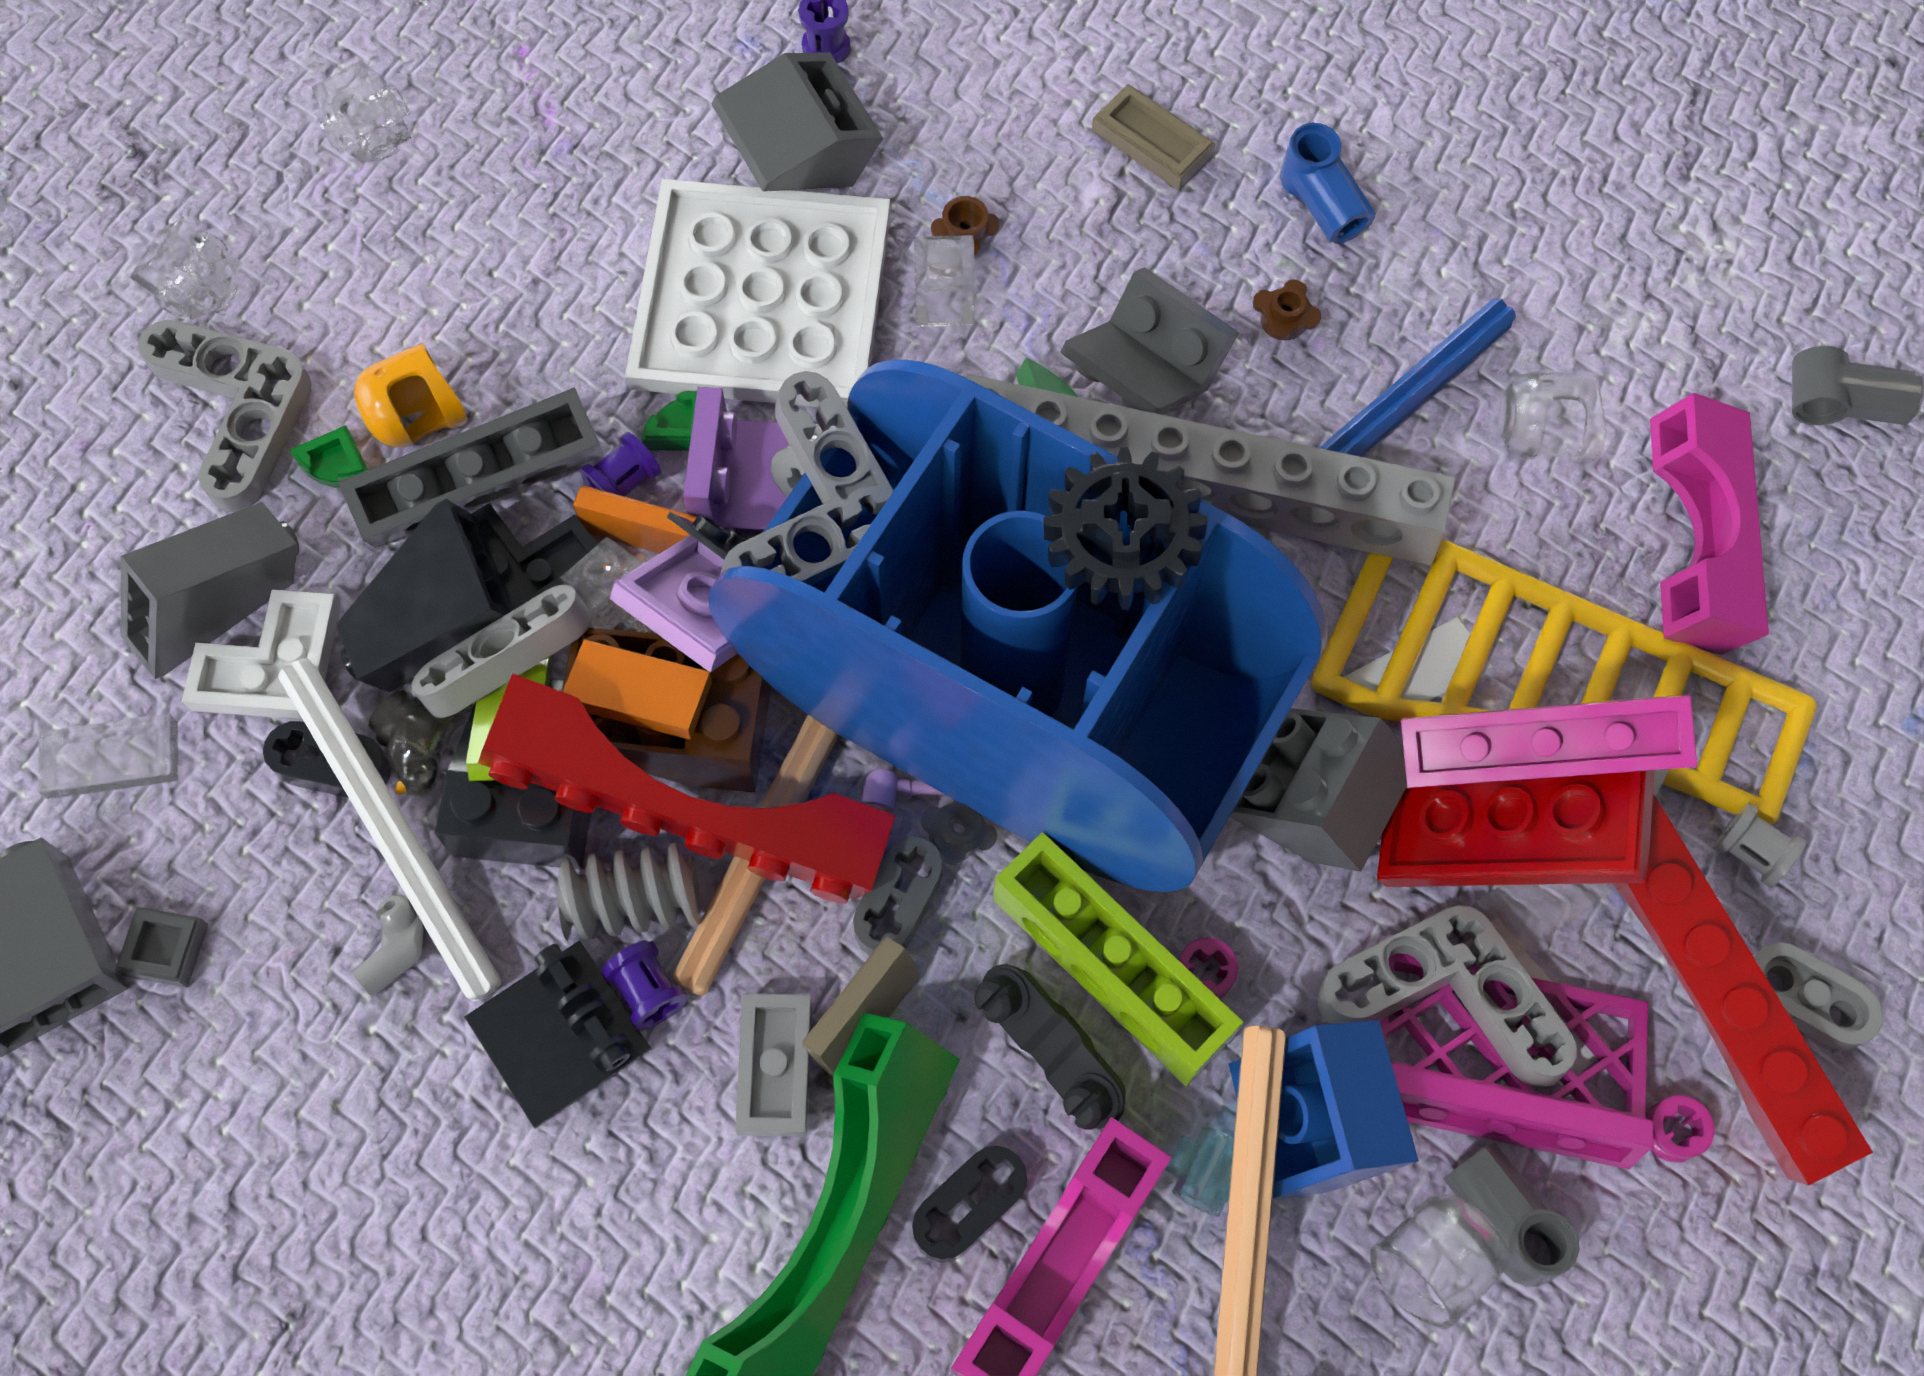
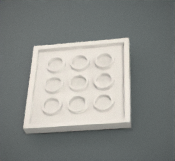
[625,179,891,407]

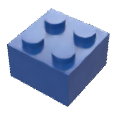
[1228,1020,1419,1201]

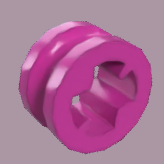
[1178,937,1239,999]
[1645,1095,1715,1162]

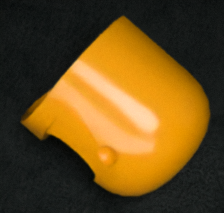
[354,342,468,448]

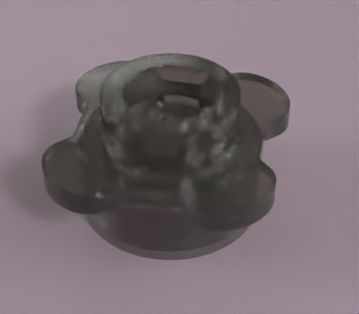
[921,799,997,865]

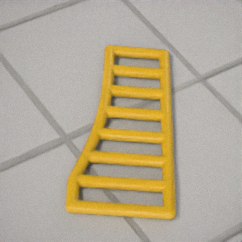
[1311,538,1817,825]

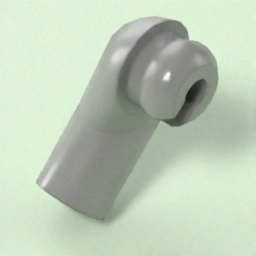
[351,894,424,997]

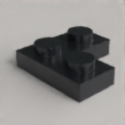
[472,503,613,610]

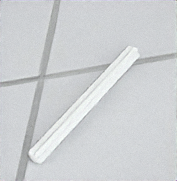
[279,658,501,1001]

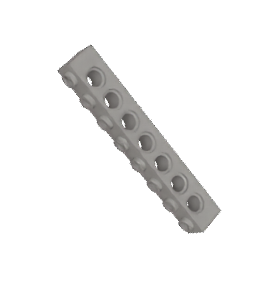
[966,374,1456,566]

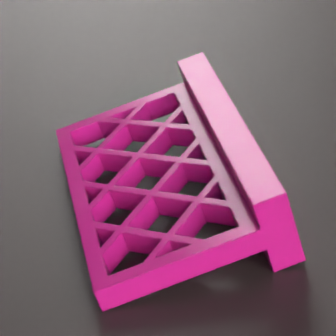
[1401,695,1697,788]
[1374,953,1654,1170]

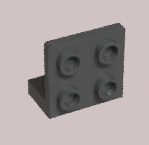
[1060,267,1239,415]

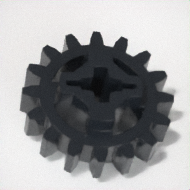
[1044,447,1208,610]

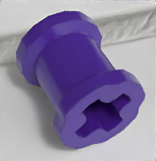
[798,0,851,63]
[579,432,662,497]
[601,940,688,1031]

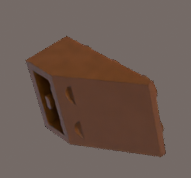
[562,627,771,793]

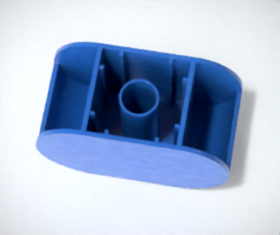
[708,359,1327,892]

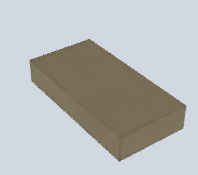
[1092,84,1216,191]
[802,936,921,1077]

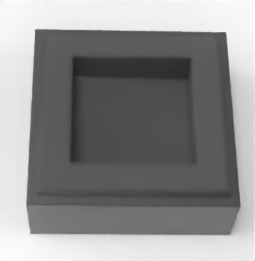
[115,907,209,988]

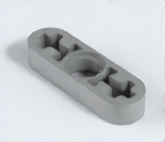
[412,585,592,718]

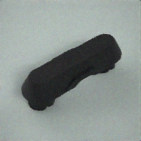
[974,964,1126,1130]

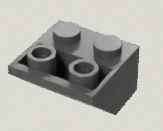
[711,53,883,192]
[1230,708,1407,872]

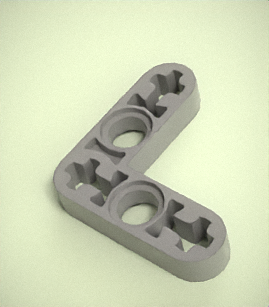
[138,320,312,512]
[721,371,893,585]
[1317,905,1577,1088]

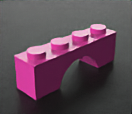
[1650,393,1769,655]
[951,1117,1172,1376]

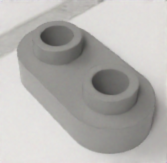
[1753,943,1883,1050]

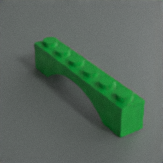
[686,1013,960,1376]

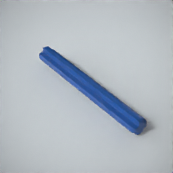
[1319,298,1516,457]

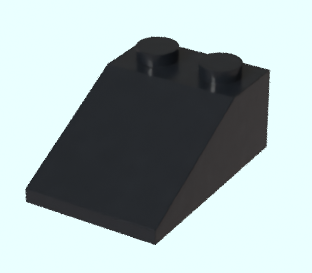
[434,679,592,870]

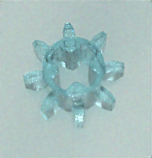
[1165,1127,1234,1217]

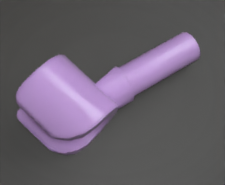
[860,769,943,814]

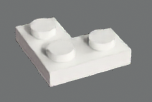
[181,590,341,719]

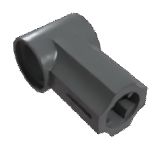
[1792,346,1923,425]
[1443,1141,1580,1287]

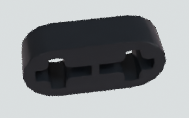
[262,721,391,798]
[912,1146,1027,1263]

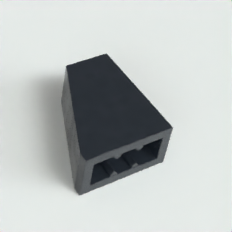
[336,499,513,693]

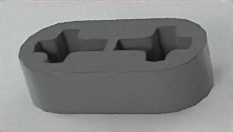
[853,836,943,956]

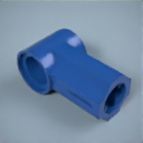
[1280,122,1376,245]

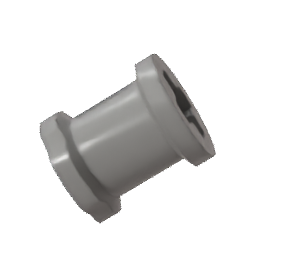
[1713,802,1807,888]

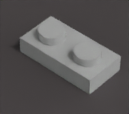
[735,994,812,1137]

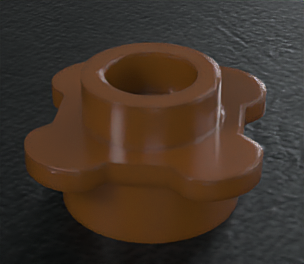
[931,196,999,258]
[1253,279,1321,341]

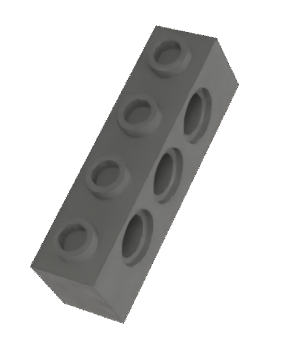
[338,387,603,548]

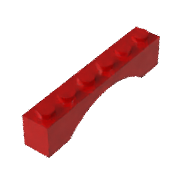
[478,673,895,904]
[1612,793,1873,1186]

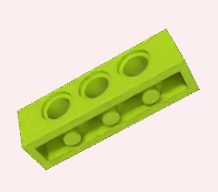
[993,832,1243,1087]

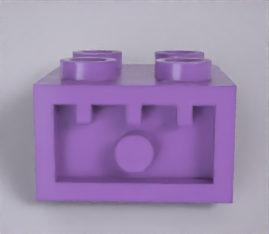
[683,387,789,535]

